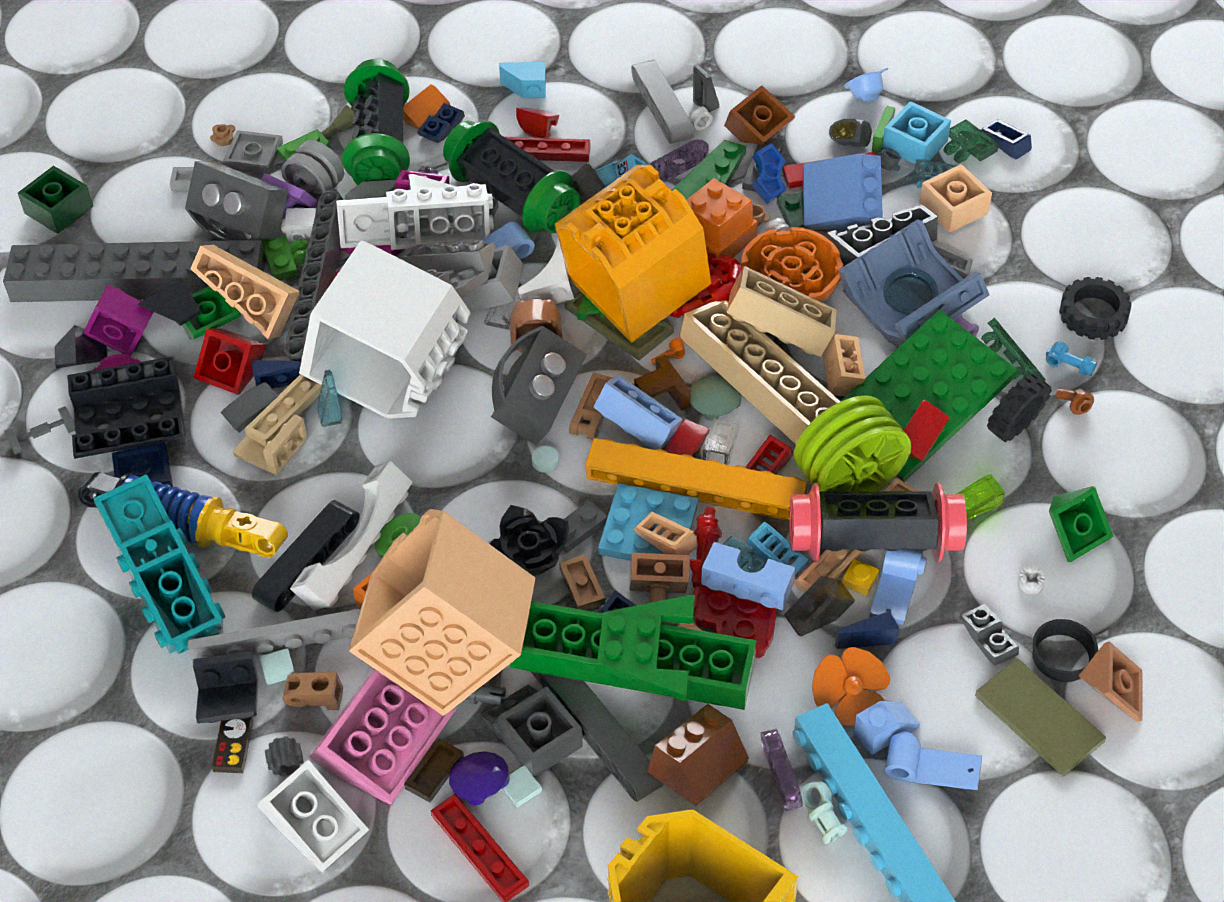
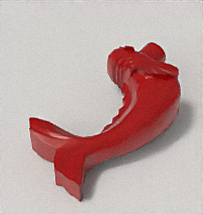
[689,507,722,588]

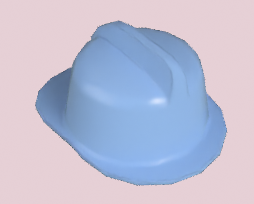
[844,68,888,102]

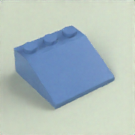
[803,154,883,231]

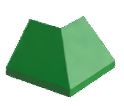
[182,286,241,340]
[1049,486,1114,562]

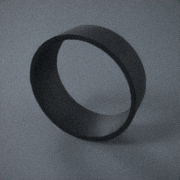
[1033,619,1098,682]

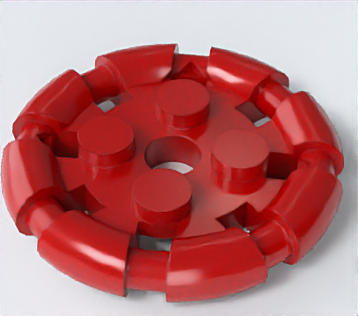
[669,254,743,318]

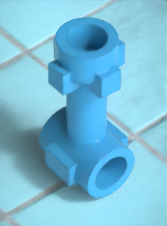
[1046,341,1097,376]

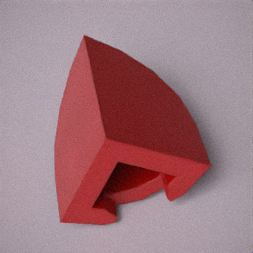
[516,108,559,138]

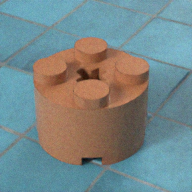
[509,299,563,354]

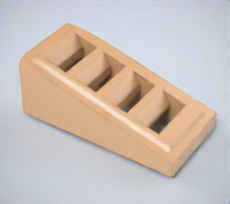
[634,512,697,555]

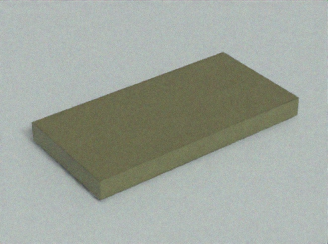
[565,291,674,361]
[975,658,1106,776]

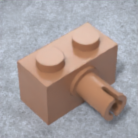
[629,553,689,603]

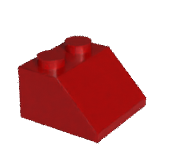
[193,328,266,395]

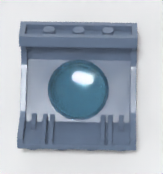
[838,219,990,345]

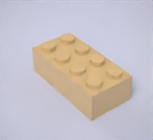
[726,266,837,357]

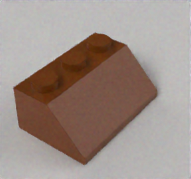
[647,704,749,806]

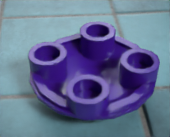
[449,751,510,806]

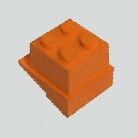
[686,178,758,258]

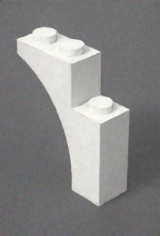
[518,235,574,304]

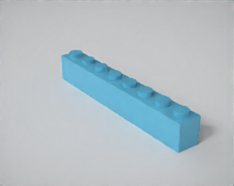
[792,703,956,902]

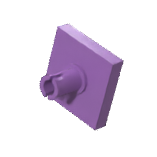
[261,173,318,219]

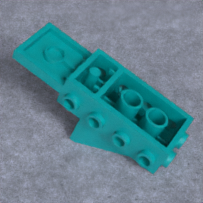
[93,474,226,654]

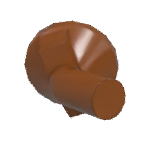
[1056,388,1094,415]

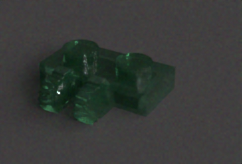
[943,119,999,164]

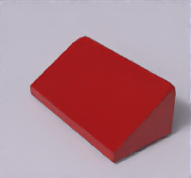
[904,400,949,462]

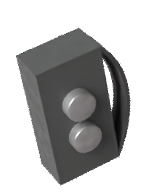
[185,161,288,242]
[491,326,587,445]

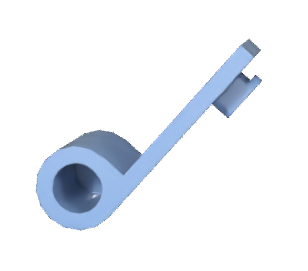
[482,221,535,259]
[869,549,927,625]
[885,731,982,790]

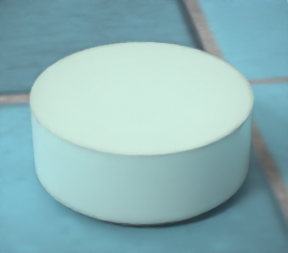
[532,446,559,473]

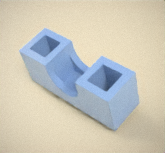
[701,542,795,610]

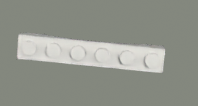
[290,460,413,611]

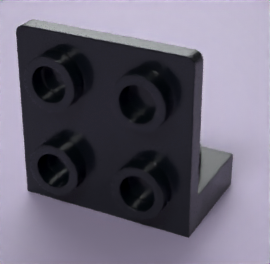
[193,651,259,724]

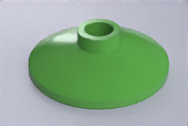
[375,513,421,558]

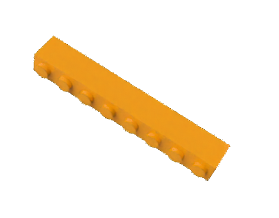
[585,438,807,521]

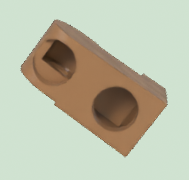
[282,672,343,710]

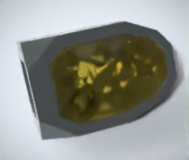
[829,119,872,147]

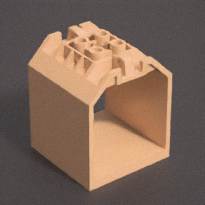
[349,509,536,716]

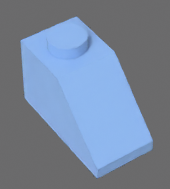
[854,701,920,755]

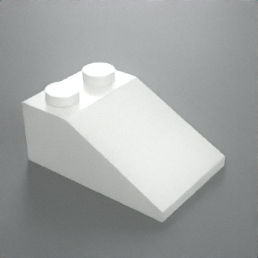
[257,760,369,873]

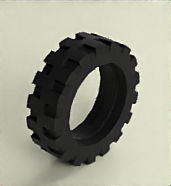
[1059,277,1132,340]
[987,373,1052,442]

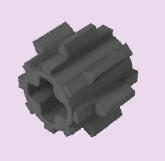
[265,736,304,777]

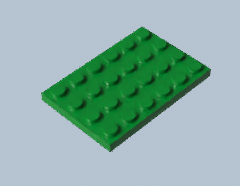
[841,309,1018,482]

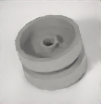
[281,140,345,201]

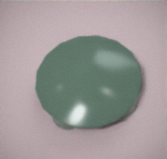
[690,376,741,421]

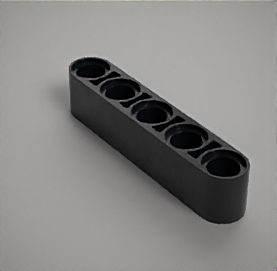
[252,500,360,612]

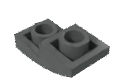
[220,382,278,433]
[961,604,1019,666]

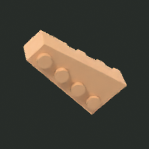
[191,245,300,339]

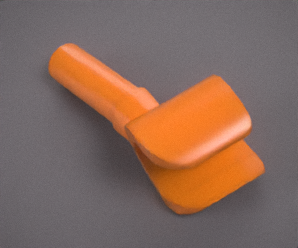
[651,338,685,365]

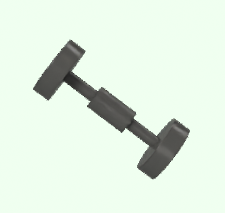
[4,406,75,455]

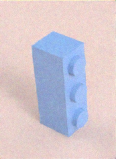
[593,374,683,450]

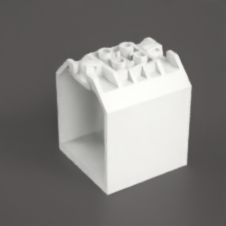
[299,239,471,419]

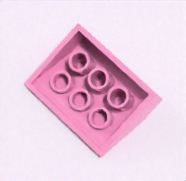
[309,668,456,804]

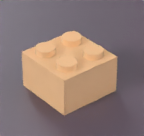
[919,164,992,233]

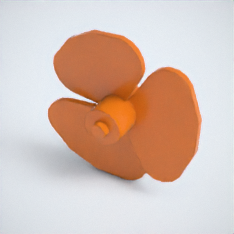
[812,647,890,727]

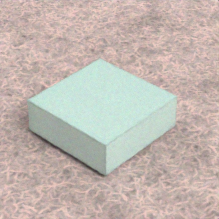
[259,648,295,685]
[502,765,542,808]

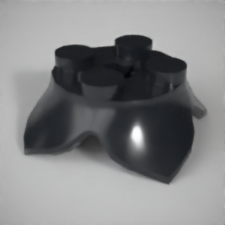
[489,505,569,576]

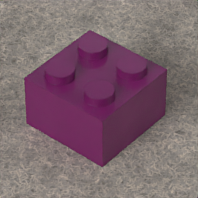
[83,285,154,355]

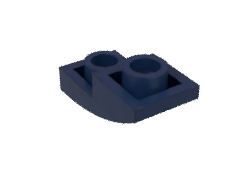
[417,103,465,143]

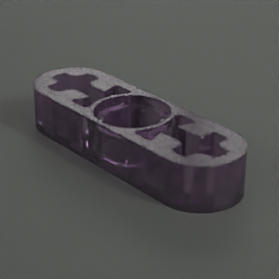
[650,140,709,182]
[760,728,803,811]

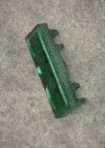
[981,317,1046,381]

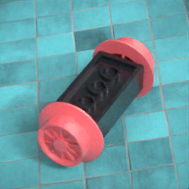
[789,483,967,562]

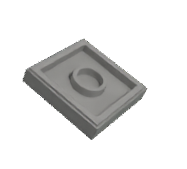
[223,130,283,174]

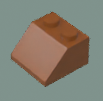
[724,85,796,145]

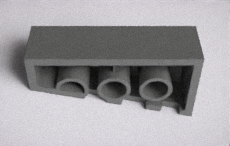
[827,204,938,267]

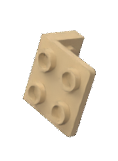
[233,414,308,475]

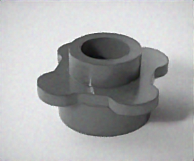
[876,149,901,171]

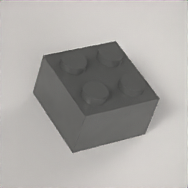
[497,686,583,778]

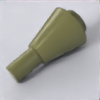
[321,105,354,139]

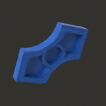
[752,143,786,204]

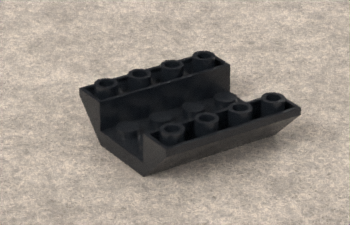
[67,356,186,459]

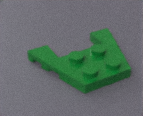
[597,595,695,701]

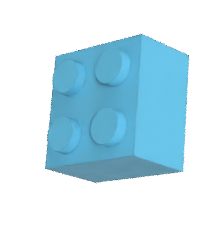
[882,101,951,168]

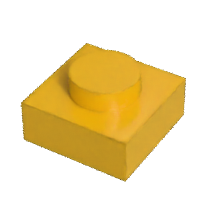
[841,559,880,596]

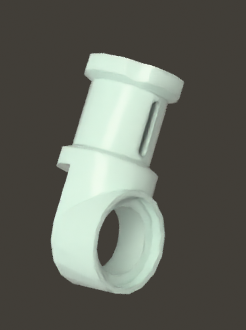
[800,781,848,844]

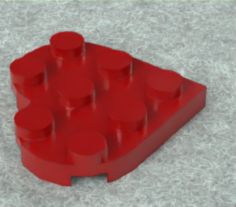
[692,584,777,658]

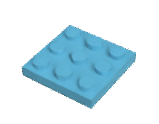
[598,483,699,561]

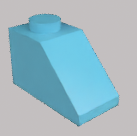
[499,62,546,98]

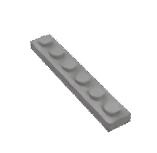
[188,609,361,662]

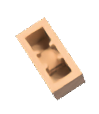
[822,334,866,397]

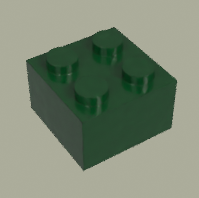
[17,165,93,234]

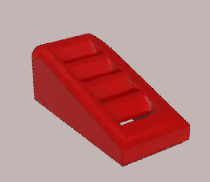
[746,435,793,475]

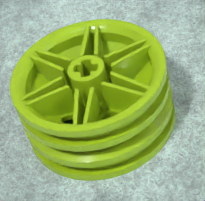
[794,396,911,492]

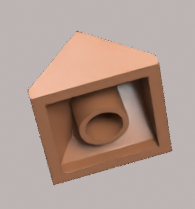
[1079,641,1142,722]

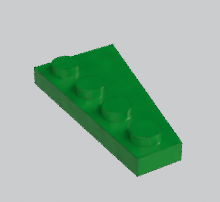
[671,140,746,200]

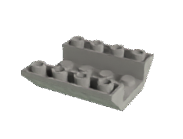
[403,240,495,298]

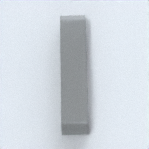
[631,59,694,144]

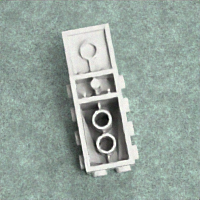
[336,174,494,250]

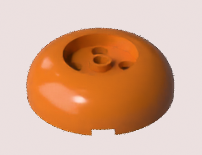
[741,227,843,303]

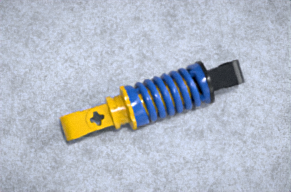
[77,472,288,558]

